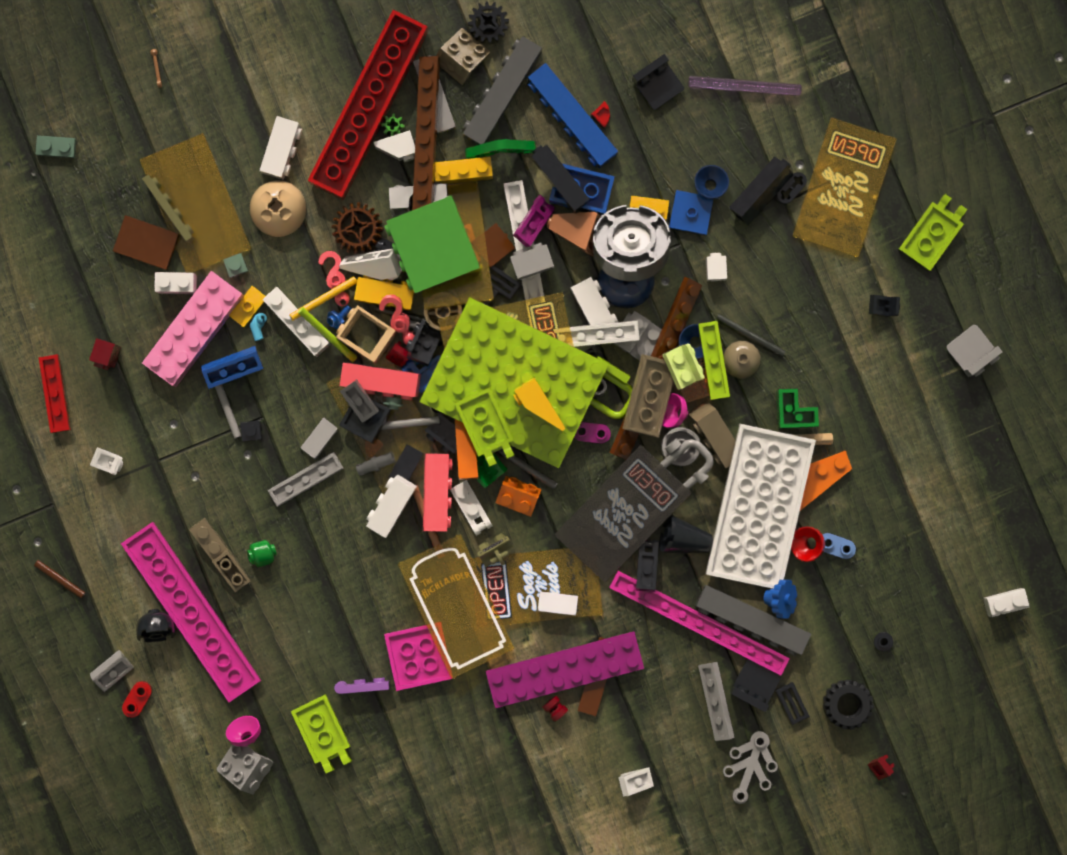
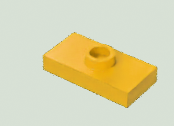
[229,286,266,328]

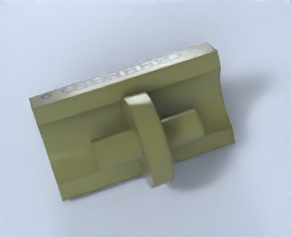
[477,533,516,567]

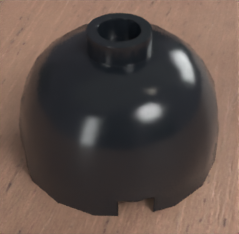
[136,609,176,643]

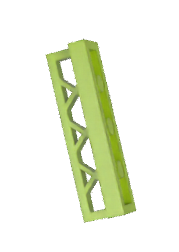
[698,321,730,400]

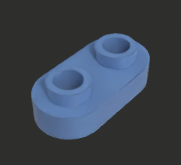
[822,533,856,559]

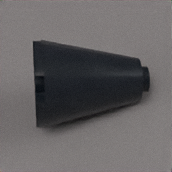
[659,515,713,553]

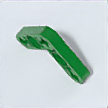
[465,139,536,159]

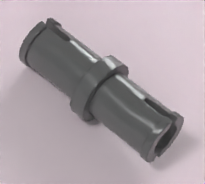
[356,451,396,476]

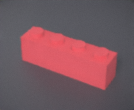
[340,363,421,400]
[423,454,452,532]

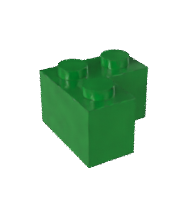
[776,389,819,429]

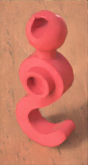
[318,251,350,306]
[379,294,415,345]

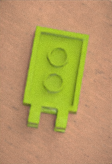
[899,194,967,271]
[454,387,514,467]
[291,694,352,774]

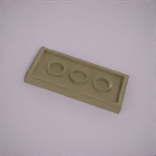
[622,354,674,438]

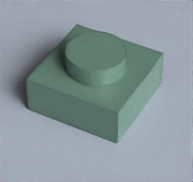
[223,253,248,278]

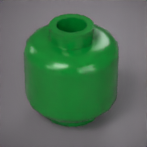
[247,540,277,568]

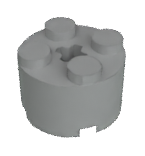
[661,427,700,466]

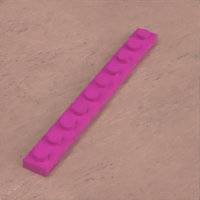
[609,571,790,675]

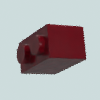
[89,338,121,370]

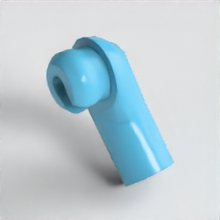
[250,313,267,341]

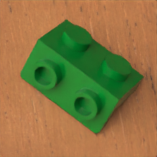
[476,452,508,488]

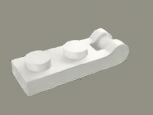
[450,480,493,536]

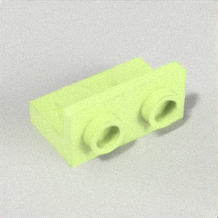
[663,344,705,390]

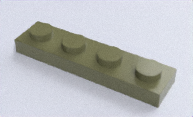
[142,175,195,243]

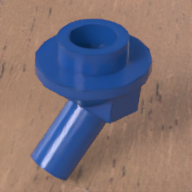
[327,305,352,329]

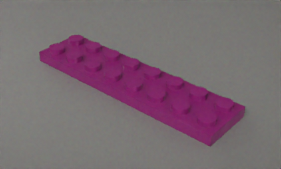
[486,631,644,708]

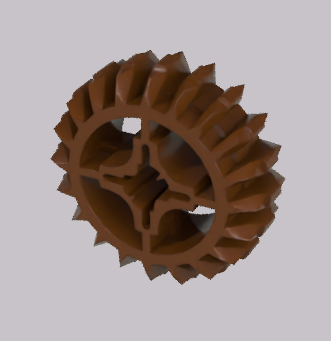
[332,202,383,254]

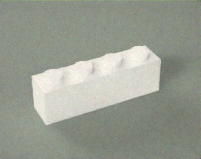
[262,287,331,357]

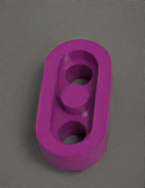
[574,422,611,444]

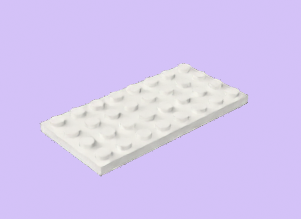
[706,424,816,589]

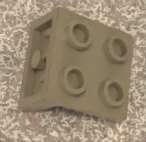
[436,28,490,85]

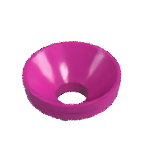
[662,393,688,428]
[226,716,261,747]

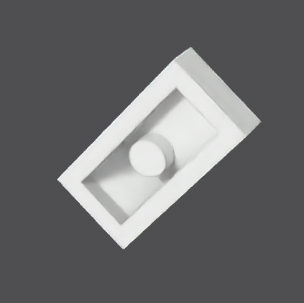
[619,768,654,797]

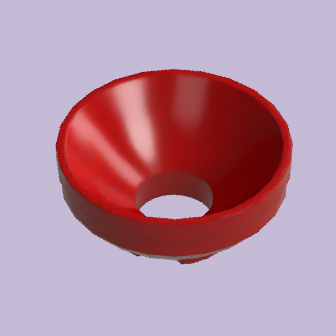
[791,526,825,562]

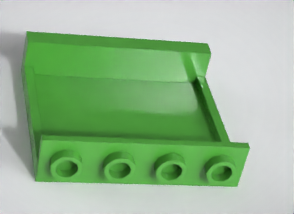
[385,195,480,293]

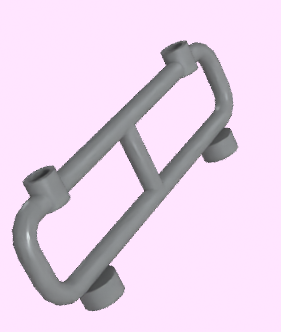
[594,438,713,549]

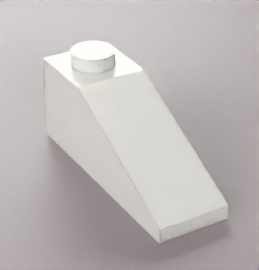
[339,249,402,280]

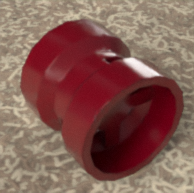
[542,695,568,722]

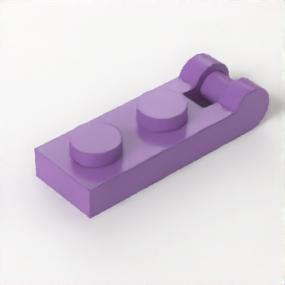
[334,677,390,694]

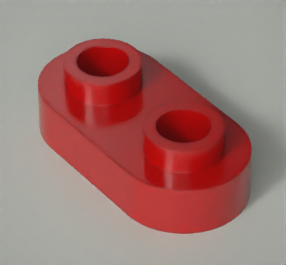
[122,681,152,718]

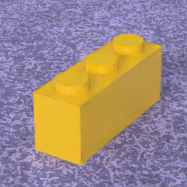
[435,157,493,184]
[354,275,415,311]

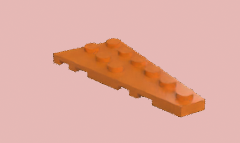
[800,451,852,511]

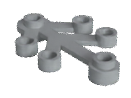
[723,731,778,804]

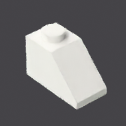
[374,130,415,162]

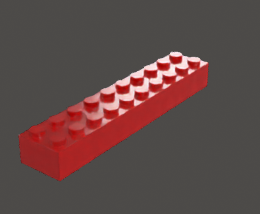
[308,10,428,200]

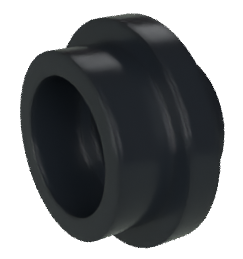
[874,632,893,651]

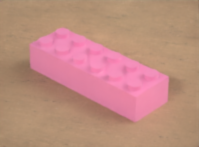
[142,271,244,387]

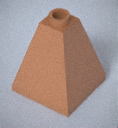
[547,212,601,256]

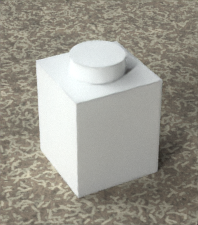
[706,253,727,282]

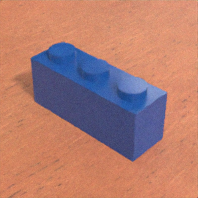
[201,346,263,389]

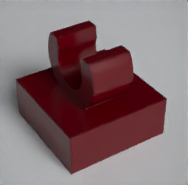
[385,341,409,367]
[868,755,894,780]

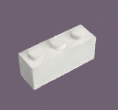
[260,116,302,180]
[570,277,618,325]
[366,475,417,538]

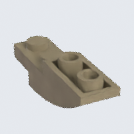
[189,518,251,592]

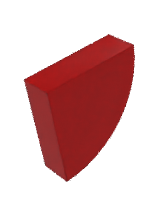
[591,101,610,128]

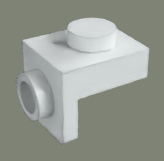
[90,447,123,475]

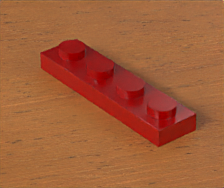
[38,354,71,433]

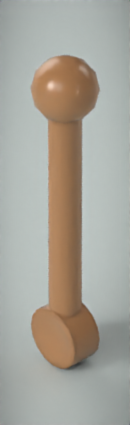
[150,49,162,88]

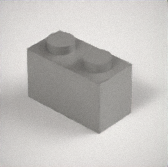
[510,243,554,280]

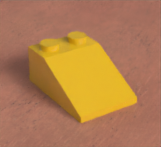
[513,377,566,431]

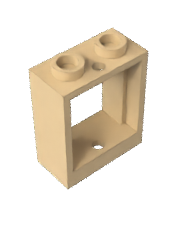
[336,305,397,364]

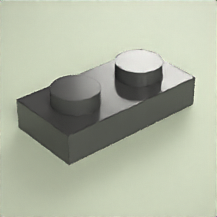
[340,379,379,423]

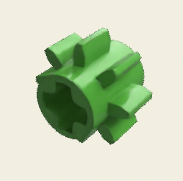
[381,113,405,136]

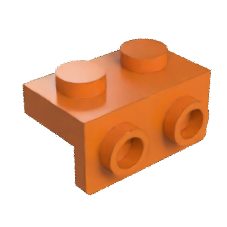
[495,476,541,517]

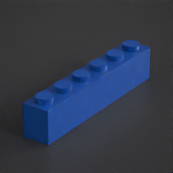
[527,63,618,168]

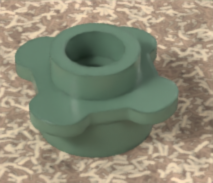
[383,397,403,410]

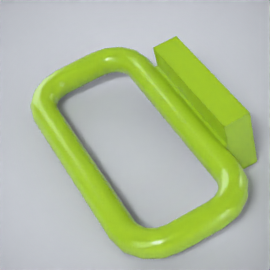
[590,354,633,419]

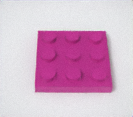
[384,622,453,691]

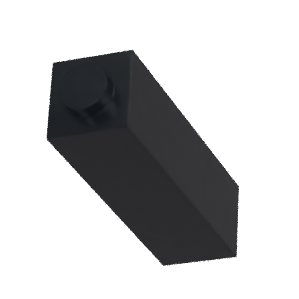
[531,144,590,213]
[729,156,794,226]

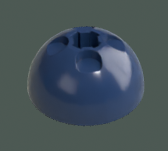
[598,269,655,309]

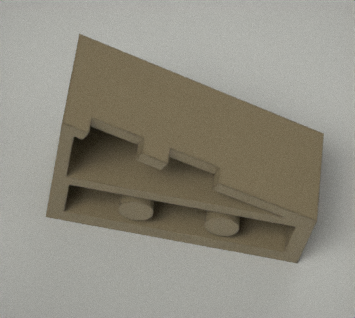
[688,401,736,468]

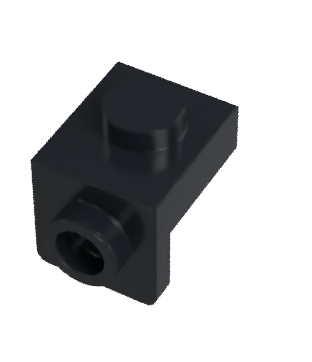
[869,295,900,317]

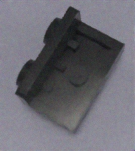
[405,319,443,367]
[425,413,457,455]

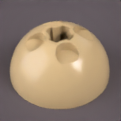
[250,180,306,237]

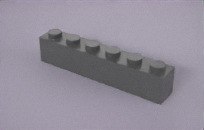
[462,36,542,145]
[695,585,811,656]

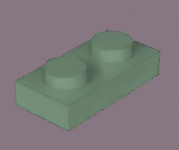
[36,135,76,158]

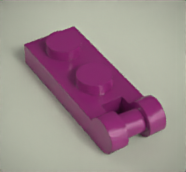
[513,195,555,247]

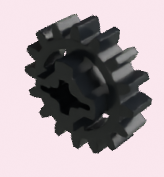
[468,1,509,44]

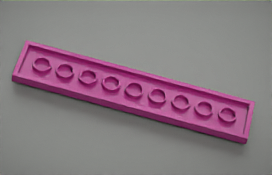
[121,522,261,702]

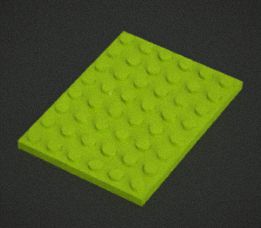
[420,297,609,468]

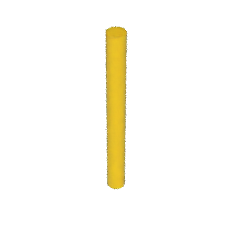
[289,276,357,321]

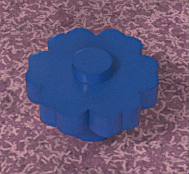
[763,579,797,619]

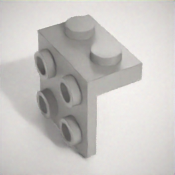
[946,325,1002,377]
[217,745,274,794]

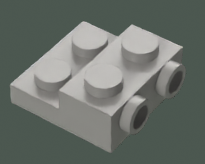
[614,311,662,361]

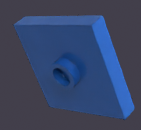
[669,190,713,235]

